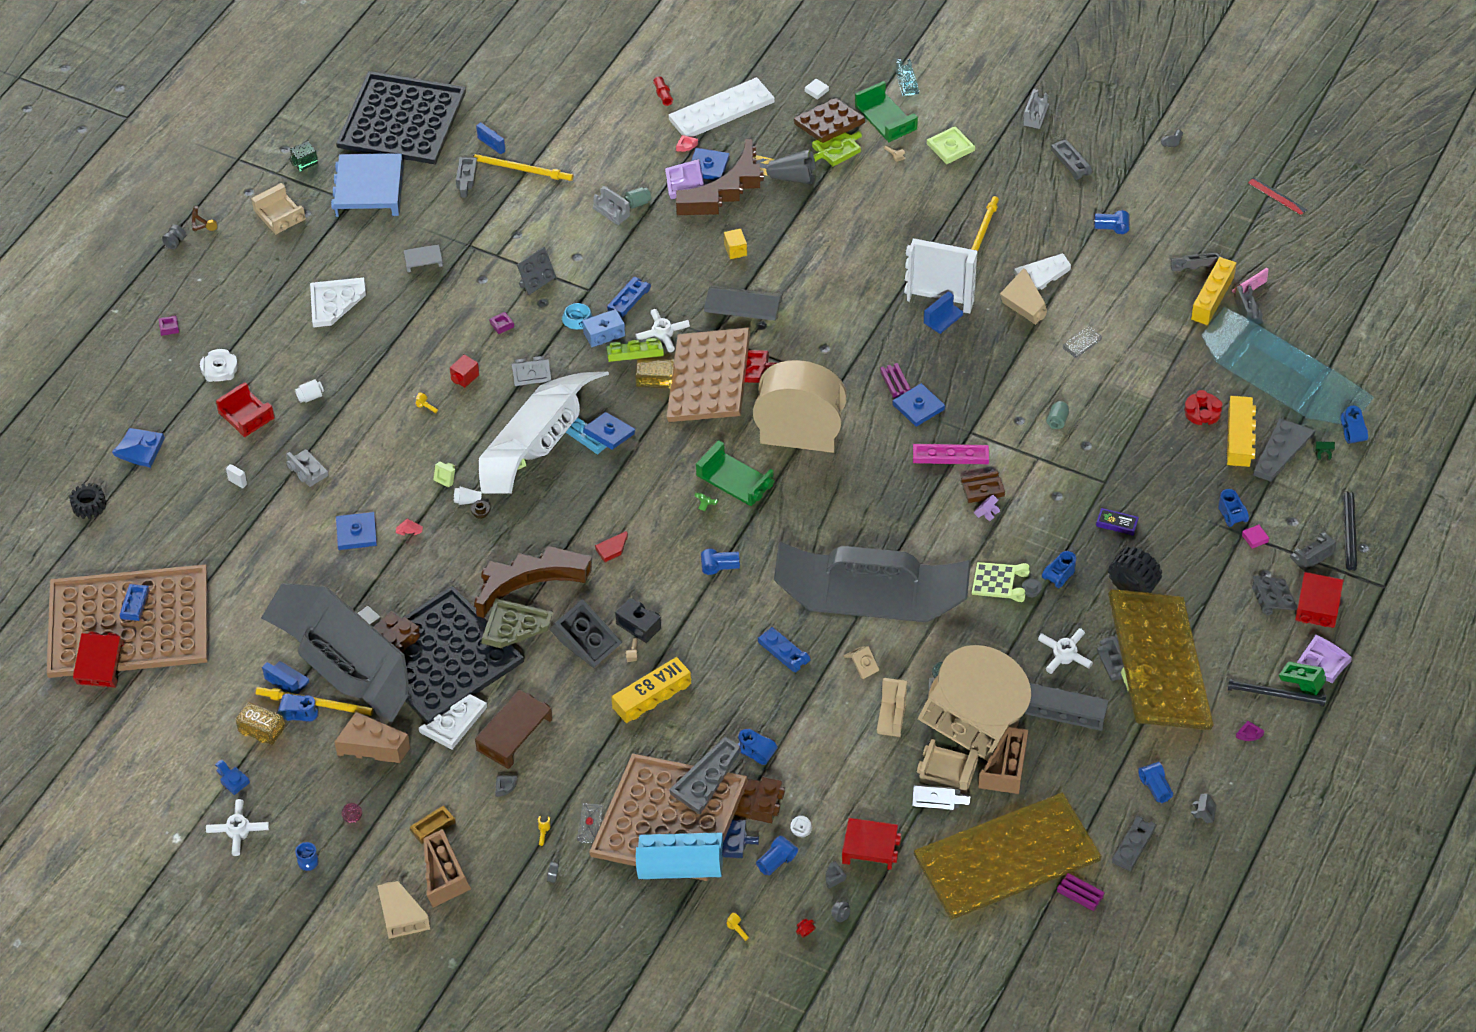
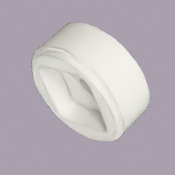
[791,816,812,837]

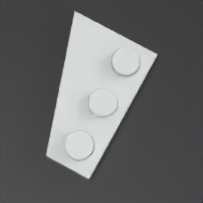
[1014,253,1071,290]
[419,694,487,750]

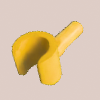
[415,393,438,413]
[538,816,551,846]
[727,913,749,941]

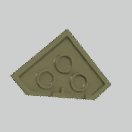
[481,598,553,648]

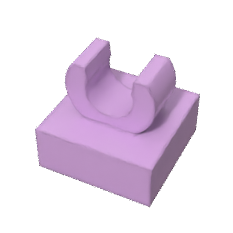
[973,495,1000,521]

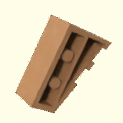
[335,712,410,763]
[978,727,1028,794]
[424,829,471,908]

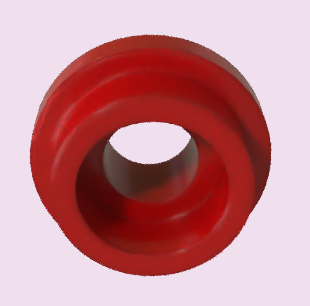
[796,918,816,938]

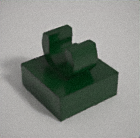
[1313,441,1335,461]

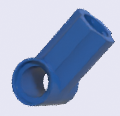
[1094,210,1130,234]
[701,549,740,575]
[1138,762,1173,803]
[756,836,798,875]

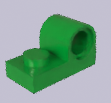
[1279,661,1326,695]

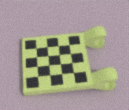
[972,562,1029,602]

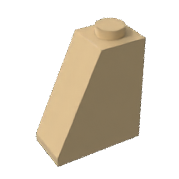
[1000,268,1047,325]
[377,881,430,939]

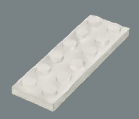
[668,77,774,137]

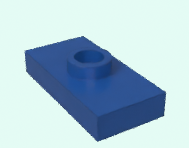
[476,122,505,154]
[120,584,149,621]

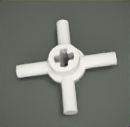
[635,309,690,352]
[1038,629,1093,674]
[206,799,269,856]

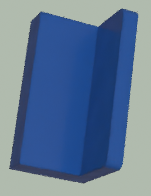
[924,291,963,334]
[262,661,309,694]

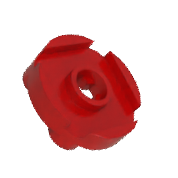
[1184,390,1222,425]

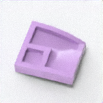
[665,159,704,199]
[1297,635,1352,683]

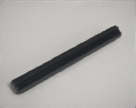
[1343,492,1357,571]

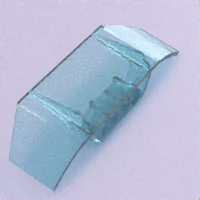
[1202,307,1374,425]

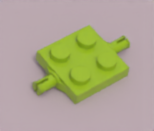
[812,131,862,167]

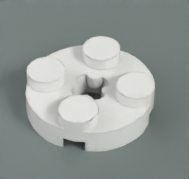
[200,349,238,382]

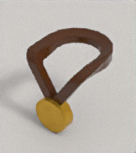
[192,205,217,231]

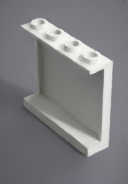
[904,238,978,314]

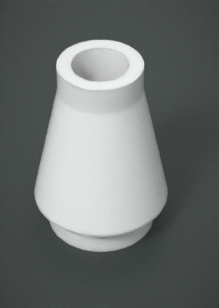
[454,487,482,505]

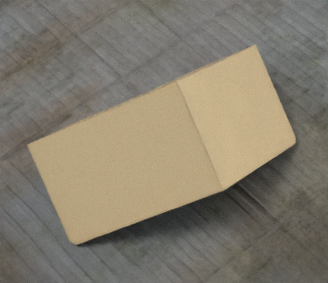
[877,678,907,737]

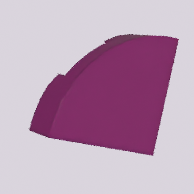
[1236,721,1265,741]

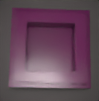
[489,312,514,334]
[158,316,179,336]

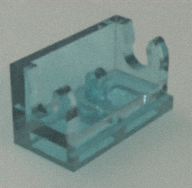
[896,58,919,96]

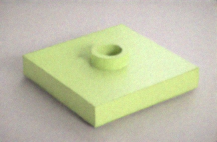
[927,126,975,164]

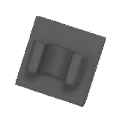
[1191,794,1217,823]

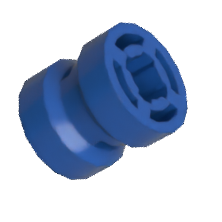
[295,842,319,871]

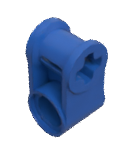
[1340,406,1368,444]
[1218,489,1249,527]
[1042,551,1076,588]
[277,694,318,722]
[738,729,778,765]

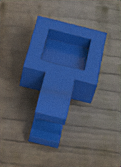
[215,760,250,795]

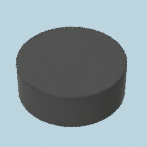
[547,861,559,883]

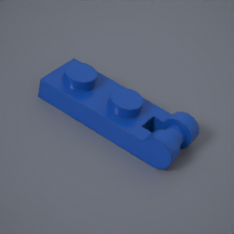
[607,277,651,318]
[758,627,811,673]

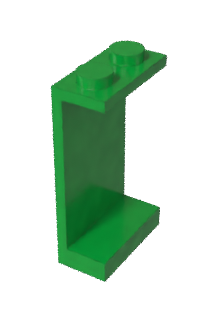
[855,81,918,143]
[696,440,774,506]

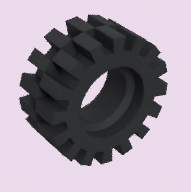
[69,483,106,519]

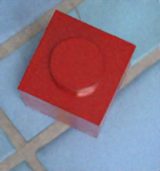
[450,354,480,388]

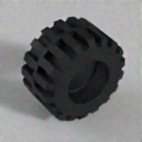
[1108,547,1162,599]

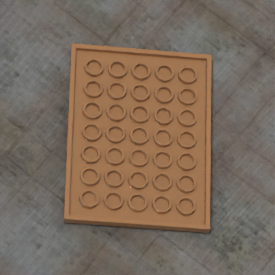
[47,564,208,678]

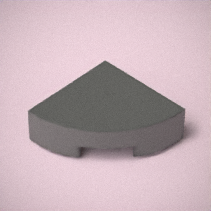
[495,776,518,797]
[826,861,846,889]

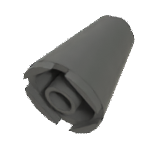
[766,149,816,184]

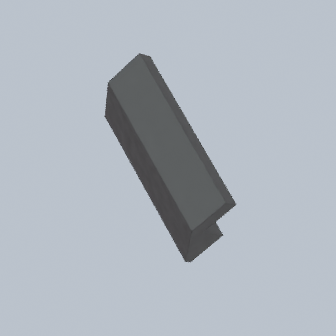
[704,285,783,321]

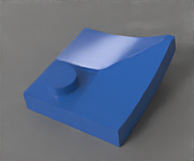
[112,428,165,468]

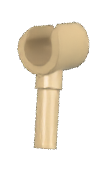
[884,146,905,162]
[625,638,638,662]

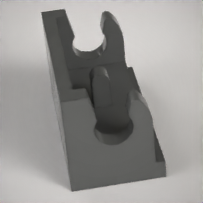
[1235,286,1263,326]
[1290,532,1336,572]
[1097,634,1133,681]

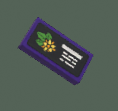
[1096,508,1139,536]

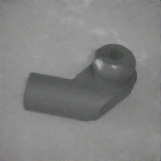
[1161,130,1183,147]

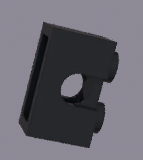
[615,598,661,643]

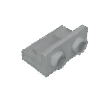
[511,356,551,386]
[286,449,328,487]

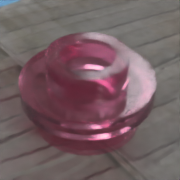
[341,803,362,823]

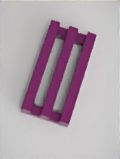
[880,363,911,398]
[1057,873,1105,911]

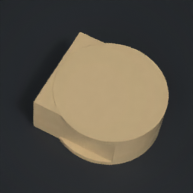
[753,360,847,453]
[918,645,1031,761]

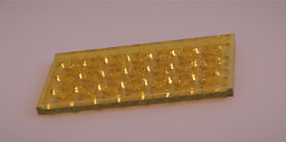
[1108,589,1214,730]
[914,792,1102,920]

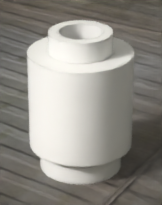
[295,379,324,403]

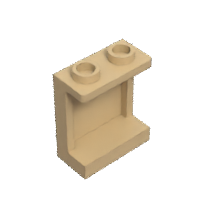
[251,183,306,235]
[917,739,979,794]

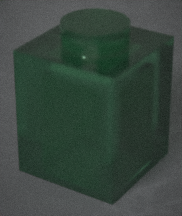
[289,141,318,171]

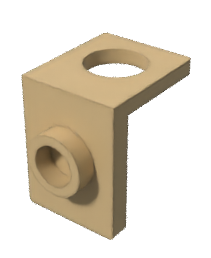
[844,646,879,679]

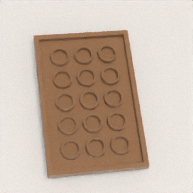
[667,328,750,422]

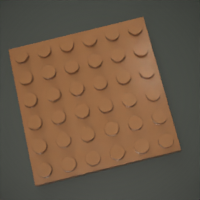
[589,754,748,881]

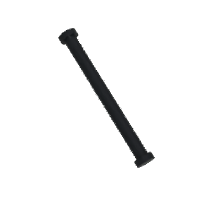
[1228,678,1326,707]

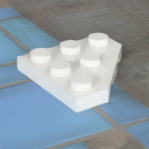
[310,277,366,327]

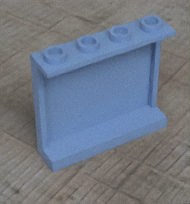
[331,154,404,217]

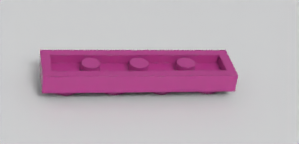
[913,444,989,464]

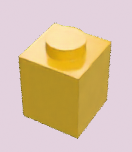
[724,229,747,259]

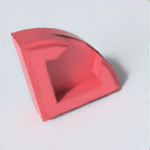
[676,135,698,152]
[396,519,423,536]

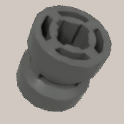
[162,225,186,249]

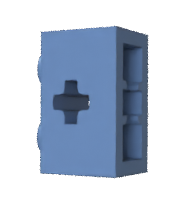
[582,309,625,347]

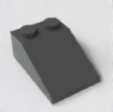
[549,599,622,668]

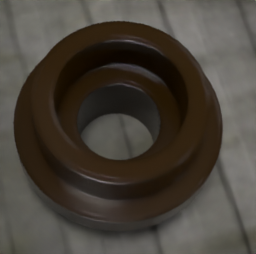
[471,501,490,519]

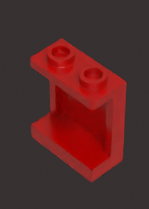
[216,382,275,437]
[1295,572,1343,628]
[73,632,124,688]
[842,818,901,870]

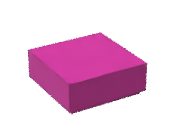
[1242,525,1269,549]

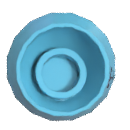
[562,303,593,330]

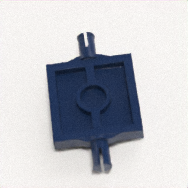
[722,820,759,858]

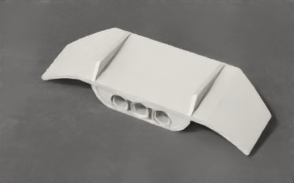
[479,372,609,494]

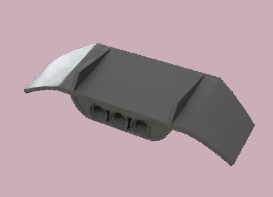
[774,542,971,622]
[261,583,409,726]

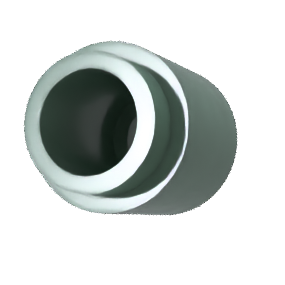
[624,187,651,209]
[1046,401,1069,429]

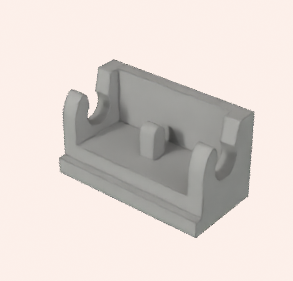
[1023,89,1049,129]
[593,186,630,225]
[404,244,443,272]

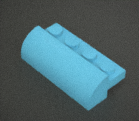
[636,833,723,879]

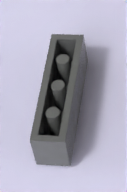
[1024,683,1109,731]

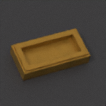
[410,805,456,844]

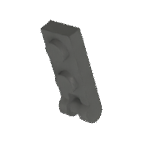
[1051,139,1092,180]
[1112,816,1157,872]

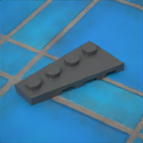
[1253,419,1315,481]
[669,737,741,815]

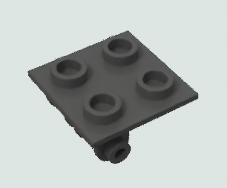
[516,247,556,295]
[1252,575,1298,615]

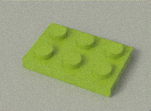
[606,338,664,362]

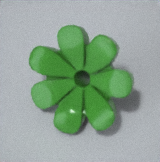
[694,492,719,511]

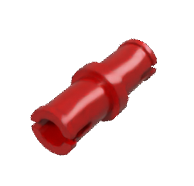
[653,76,673,106]

